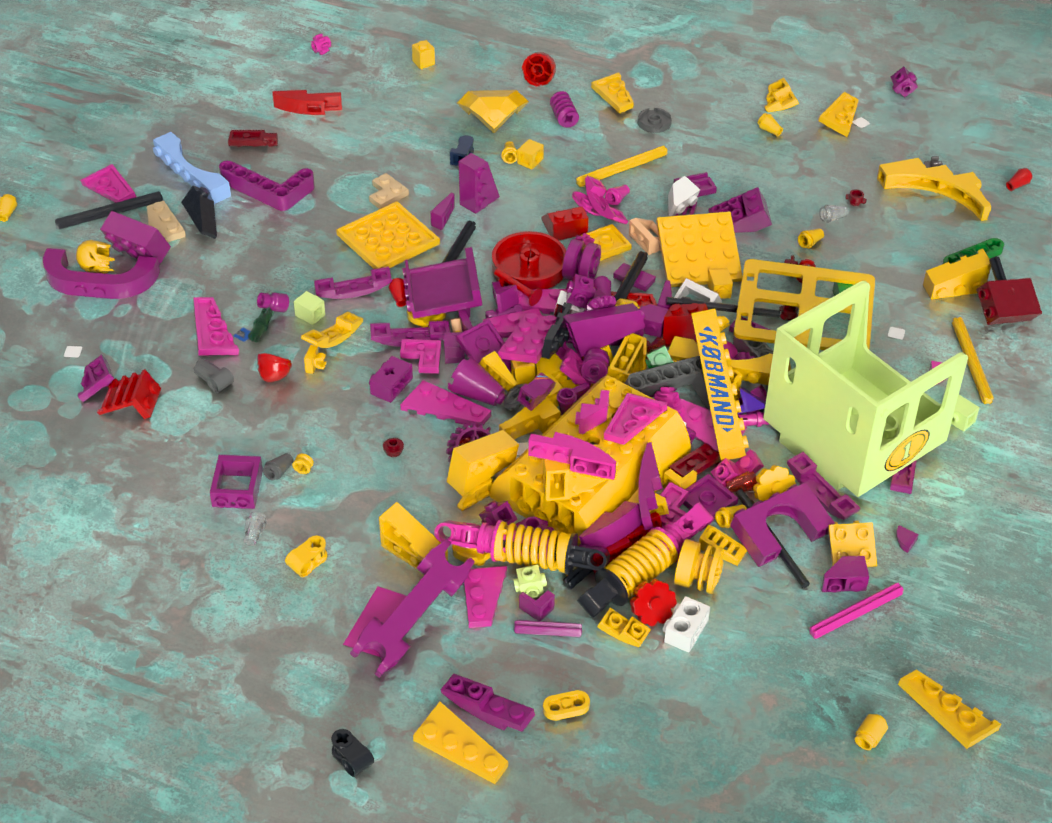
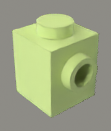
[294,291,325,325]
[951,395,979,432]

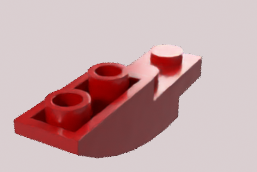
[273,90,342,115]

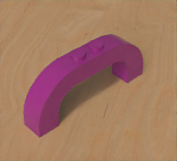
[43,248,160,299]

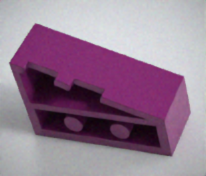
[459,153,500,214]

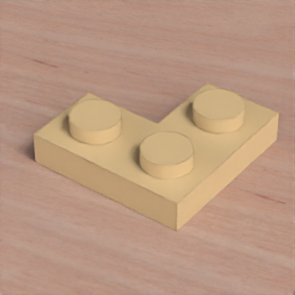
[369,173,409,209]

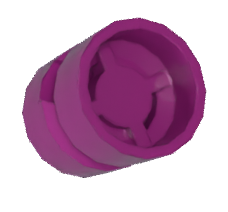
[581,348,610,384]

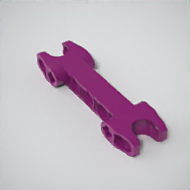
[350,538,475,678]

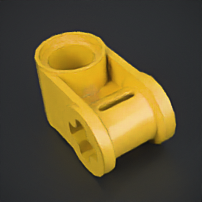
[285,535,328,577]

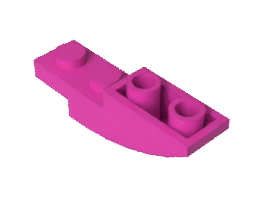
[528,432,616,480]

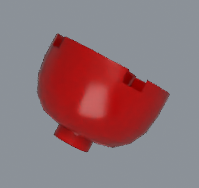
[522,52,556,86]

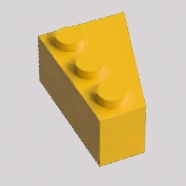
[607,333,647,379]

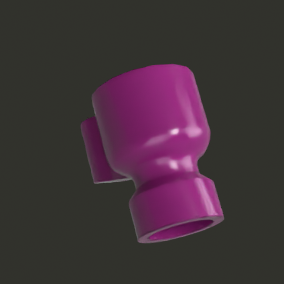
[257,292,289,313]

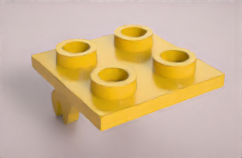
[828,520,877,567]

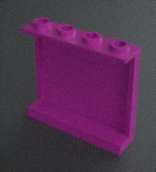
[402,247,483,319]

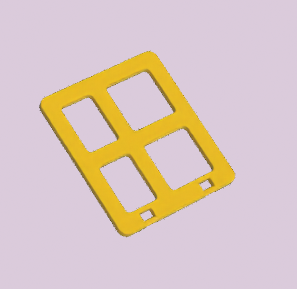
[734,259,875,350]

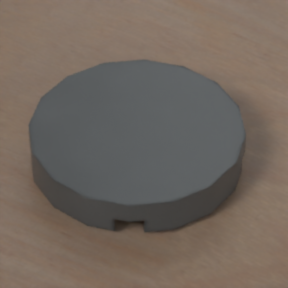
[638,108,672,133]

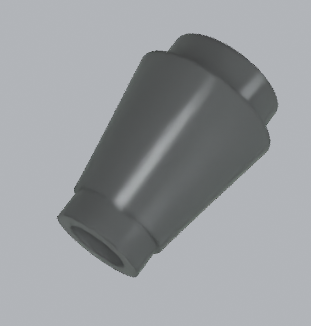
[263,453,293,480]

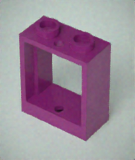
[210,455,263,509]

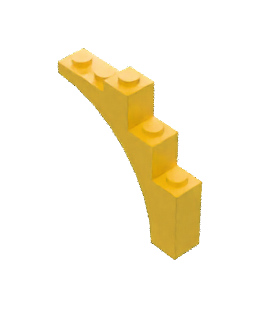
[877,158,991,221]
[499,353,568,440]

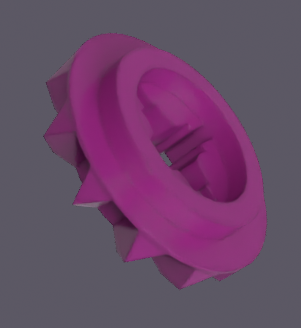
[585,295,617,311]

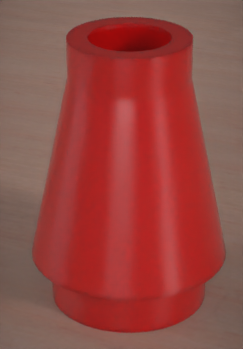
[1006,168,1033,191]
[388,278,406,307]

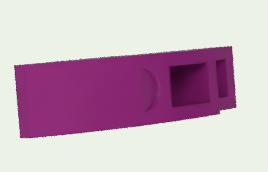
[440,673,535,732]

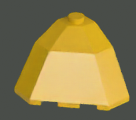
[457,90,529,133]

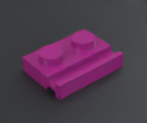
[673,172,717,197]

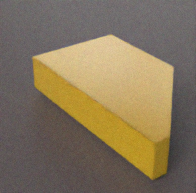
[457,477,493,511]

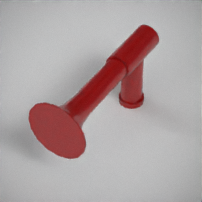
[494,268,543,306]

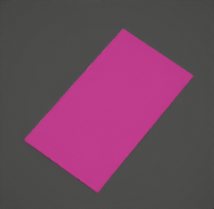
[343,586,406,657]

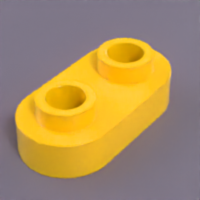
[543,690,590,720]

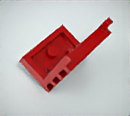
[97,369,161,419]

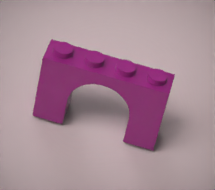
[730,482,835,567]

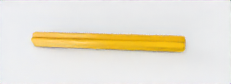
[576,146,668,187]
[952,317,994,404]

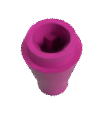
[605,185,630,205]

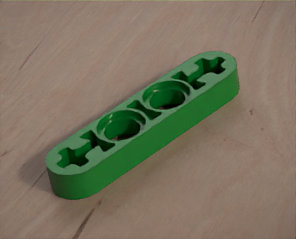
[943,238,1004,264]

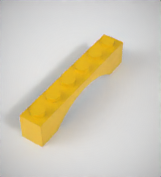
[668,336,791,385]

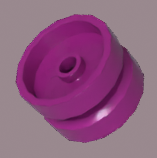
[562,238,601,281]

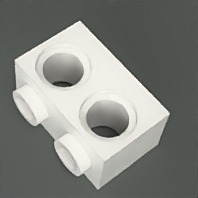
[663,596,710,653]

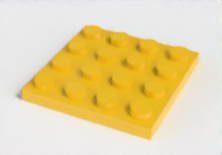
[336,201,440,269]
[656,212,743,287]

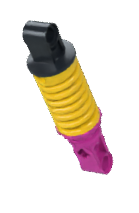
[577,502,715,618]
[434,519,610,575]

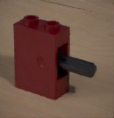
[976,256,1042,325]

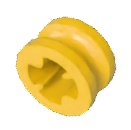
[292,453,314,474]

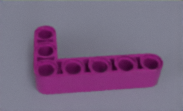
[219,161,315,211]

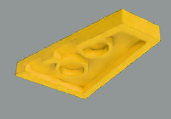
[591,72,634,113]

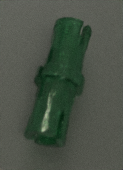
[248,308,274,342]

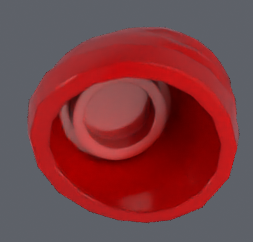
[257,353,292,382]

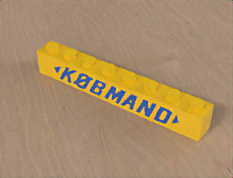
[691,309,749,461]

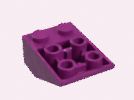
[708,187,772,233]

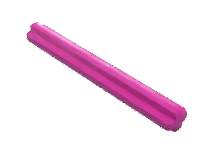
[809,583,904,639]

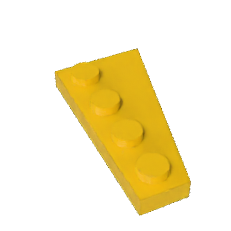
[898,669,1001,749]
[413,701,508,784]

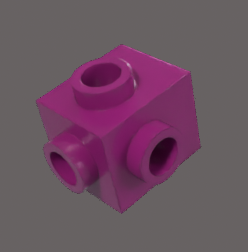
[890,66,918,97]
[566,274,596,309]
[479,501,518,526]

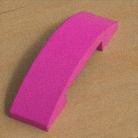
[585,175,628,224]

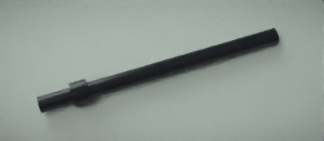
[666,297,780,318]
[736,489,810,588]

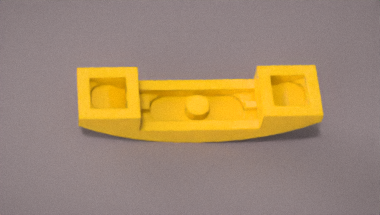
[301,312,364,348]

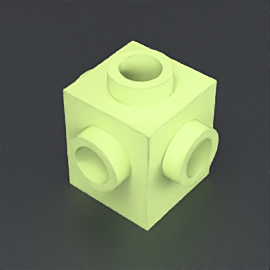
[513,565,547,600]

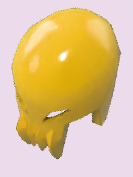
[76,240,115,274]

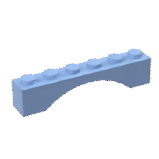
[153,132,231,204]

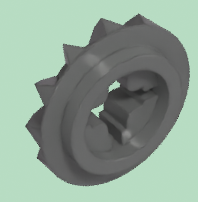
[503,383,529,411]

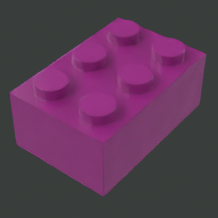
[100,211,171,265]

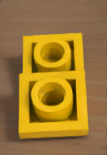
[597,607,651,647]

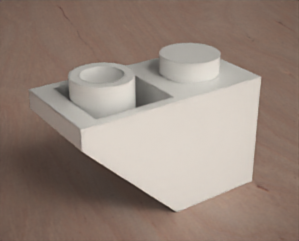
[668,176,700,216]

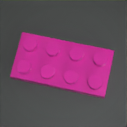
[498,313,557,364]

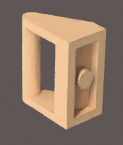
[629,218,661,255]

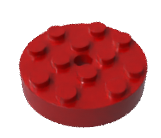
[492,231,566,290]

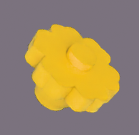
[753,465,796,502]

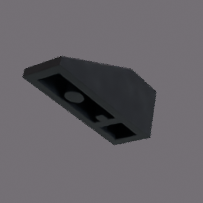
[181,185,217,239]

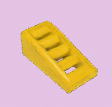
[479,351,518,392]
[699,525,747,566]

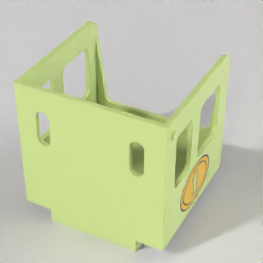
[763,281,968,497]

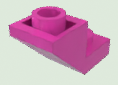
[575,390,609,434]
[711,449,764,487]

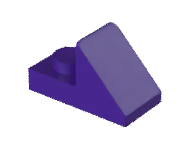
[737,387,766,414]

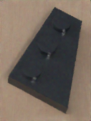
[542,302,572,359]

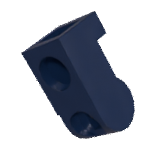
[450,135,474,166]

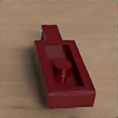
[228,130,278,147]

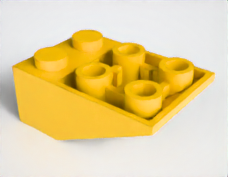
[543,447,611,501]

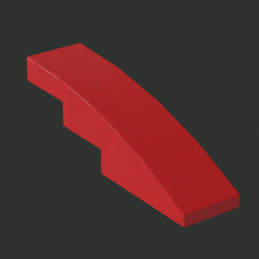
[593,511,663,575]

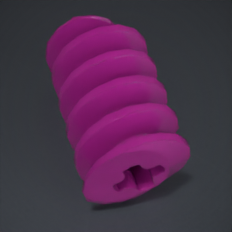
[550,91,579,128]

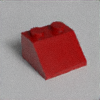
[541,206,589,240]
[663,303,708,347]

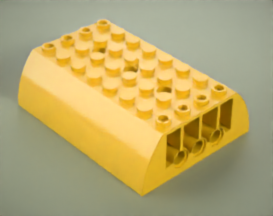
[490,375,691,544]

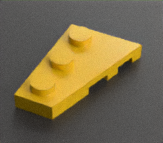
[818,92,859,137]

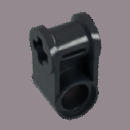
[331,729,374,777]

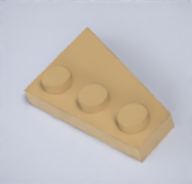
[147,201,186,242]

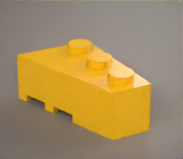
[923,249,991,300]
[446,430,519,497]
[379,502,448,569]

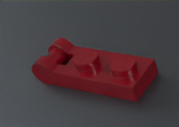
[669,443,721,478]

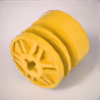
[674,539,724,594]

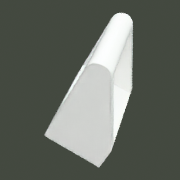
[674,278,722,303]

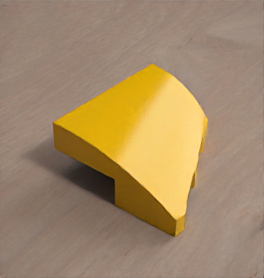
[765,78,799,112]

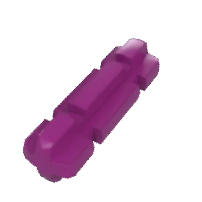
[485,304,523,318]

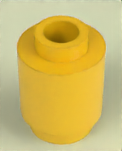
[855,714,888,750]

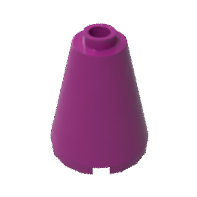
[448,355,506,406]

